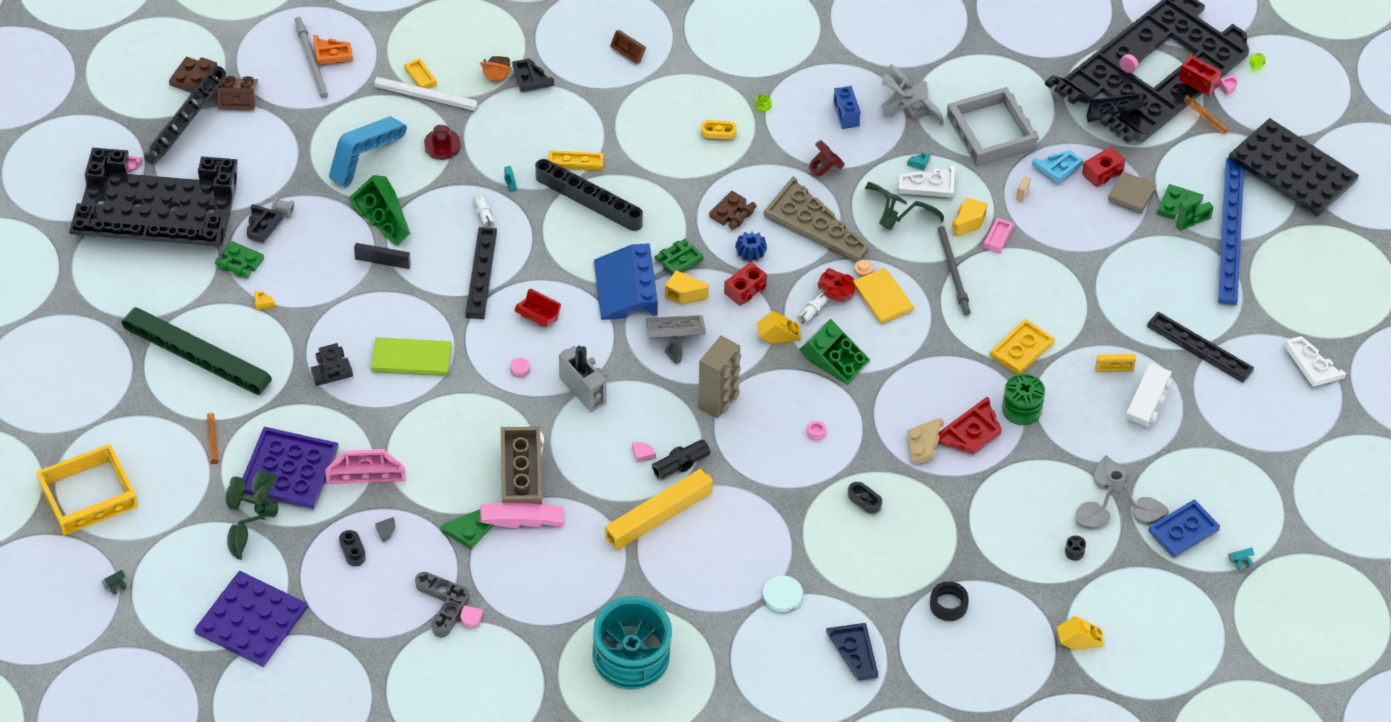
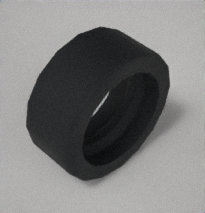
[930,581,969,621]

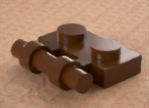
[709,191,757,230]

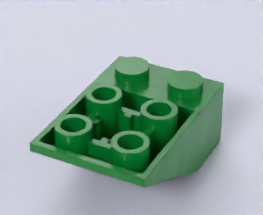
[799,319,870,384]

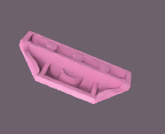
[325,449,406,484]

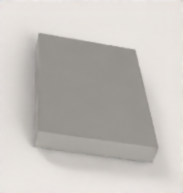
[646,315,706,338]

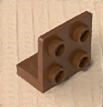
[217,76,258,110]

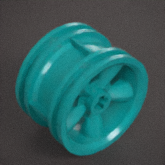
[592,596,672,689]

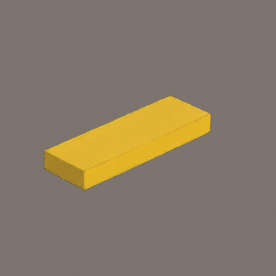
[548,150,604,171]

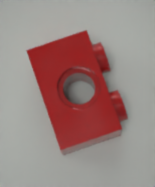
[1082,146,1126,187]

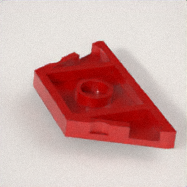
[938,397,1002,454]

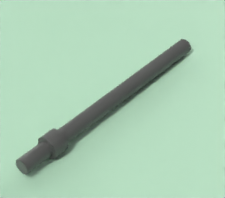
[938,226,971,315]

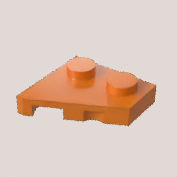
[313,35,353,65]

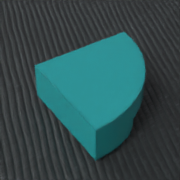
[907,153,931,171]
[504,165,517,192]

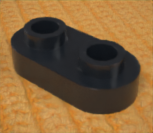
[847,482,882,514]
[339,530,366,566]

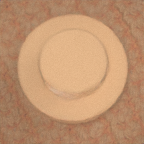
[854,260,873,277]

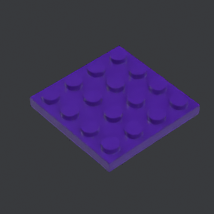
[242,427,339,509]
[194,570,308,667]

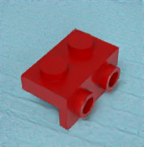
[514,289,561,327]

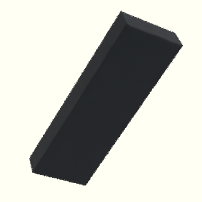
[354,243,411,269]

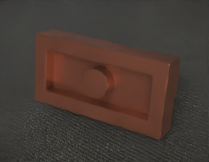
[610,30,646,64]

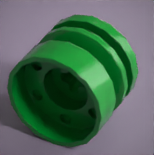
[1002,373,1045,426]

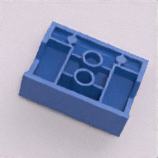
[594,243,658,320]

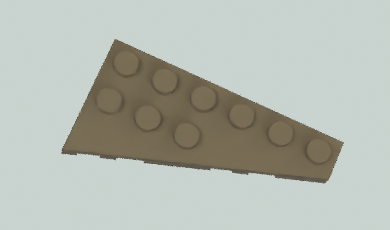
[764,176,869,262]

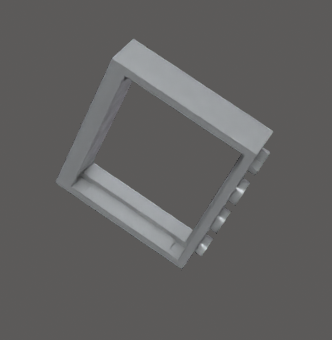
[947,87,1039,167]

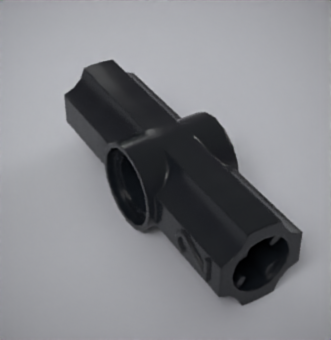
[652,439,710,479]

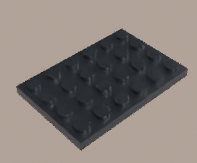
[1228,118,1359,216]

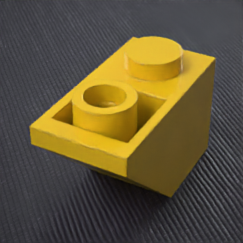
[952,197,987,237]
[665,270,709,305]
[756,311,802,344]
[1057,616,1105,650]

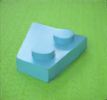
[1032,150,1083,183]

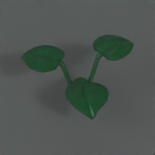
[865,182,944,230]
[226,471,279,560]

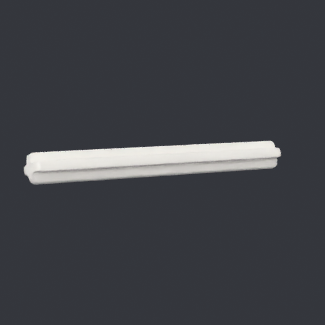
[374,77,477,111]

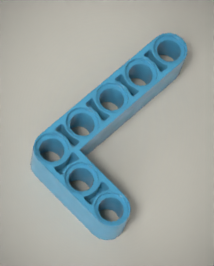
[329,116,407,188]

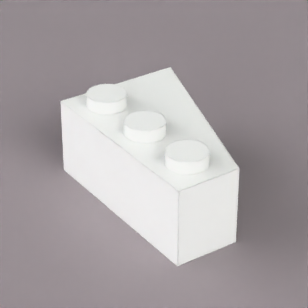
[1127,363,1174,428]

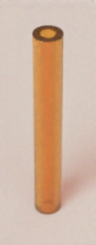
[1183,95,1229,134]
[207,413,219,464]

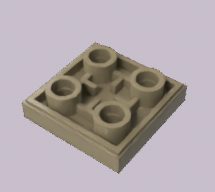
[1108,171,1157,213]

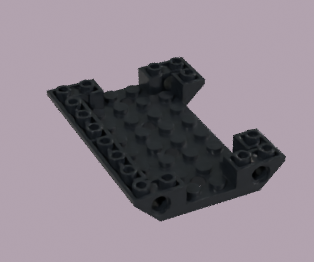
[69,147,238,246]

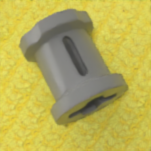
[271,197,294,217]

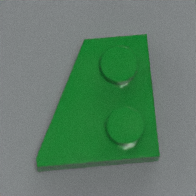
[441,509,494,549]

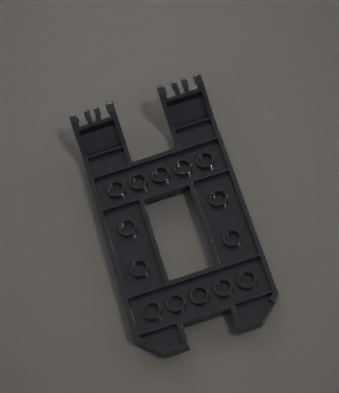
[1045,0,1249,143]

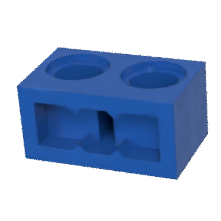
[833,86,861,129]

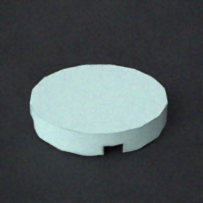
[763,575,803,613]

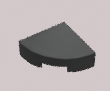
[664,336,682,363]
[375,517,395,542]

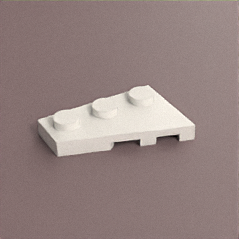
[898,166,955,198]
[1284,336,1347,387]

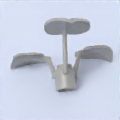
[881,64,944,125]
[1076,455,1169,528]

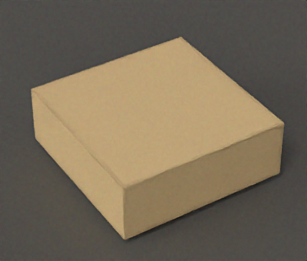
[1016,176,1031,203]

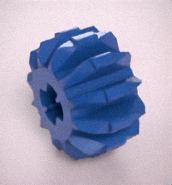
[735,231,767,262]

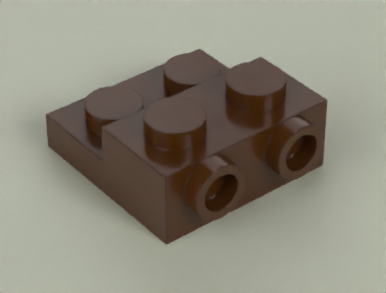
[169,56,217,93]

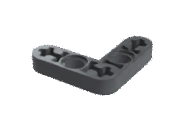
[415,572,469,638]

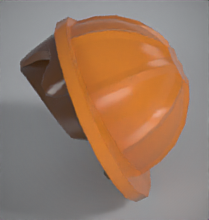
[480,56,512,82]

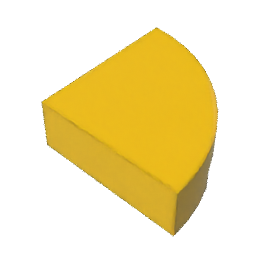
[254,291,275,310]

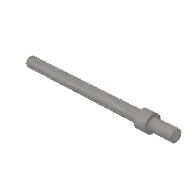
[294,17,328,98]

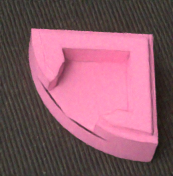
[1219,74,1237,95]
[128,156,143,173]
[632,442,656,462]

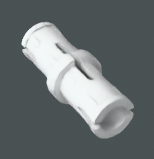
[473,193,495,228]
[797,292,830,325]

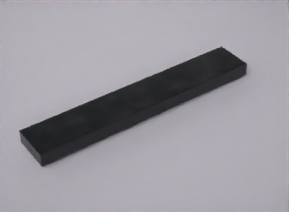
[466,227,497,319]
[1147,312,1254,383]

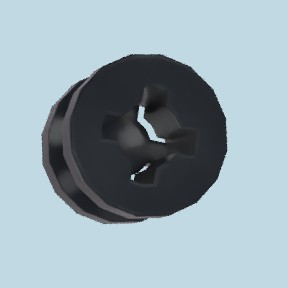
[1065,535,1086,561]

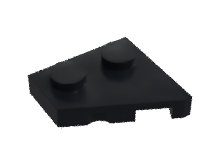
[512,58,554,92]
[246,204,283,243]

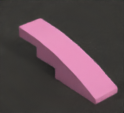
[480,503,564,529]

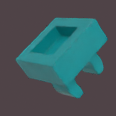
[1228,547,1255,570]

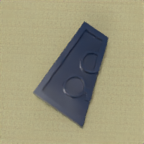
[826,623,878,681]

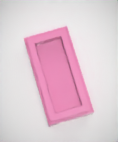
[983,218,1014,253]

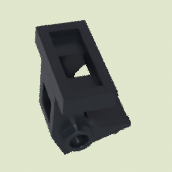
[310,343,353,386]

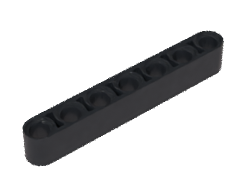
[144,66,226,164]
[535,159,643,231]

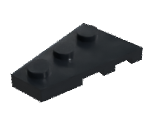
[1086,92,1145,123]

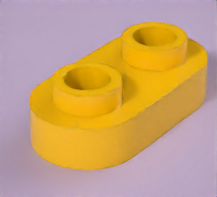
[701,120,737,139]

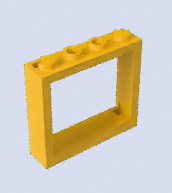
[36,444,138,536]

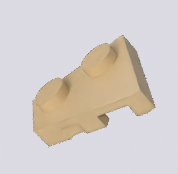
[907,417,944,465]

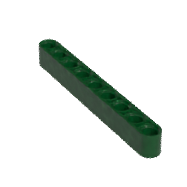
[121,307,272,395]

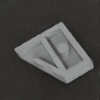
[897,81,929,121]

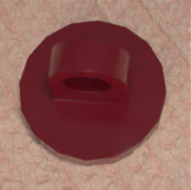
[424,125,461,160]
[809,140,845,176]

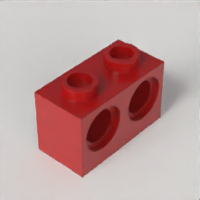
[1179,55,1221,96]
[724,262,767,306]

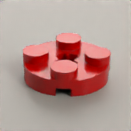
[818,268,855,302]

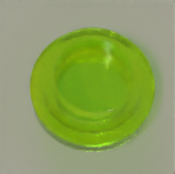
[1249,53,1266,70]
[754,94,772,111]

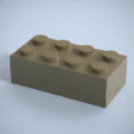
[698,336,741,418]
[501,426,542,504]

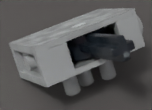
[559,345,608,412]

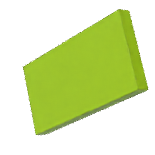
[371,337,452,376]

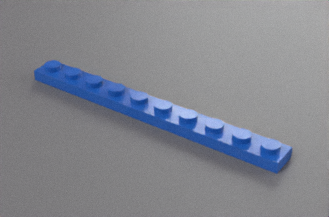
[1218,158,1244,305]

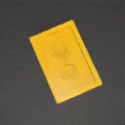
[853,268,914,324]
[989,319,1055,374]

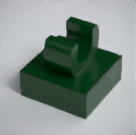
[101,570,127,595]

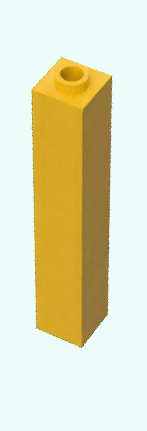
[605,468,713,550]

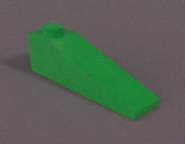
[349,175,411,245]

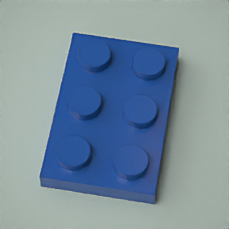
[1148,499,1220,558]

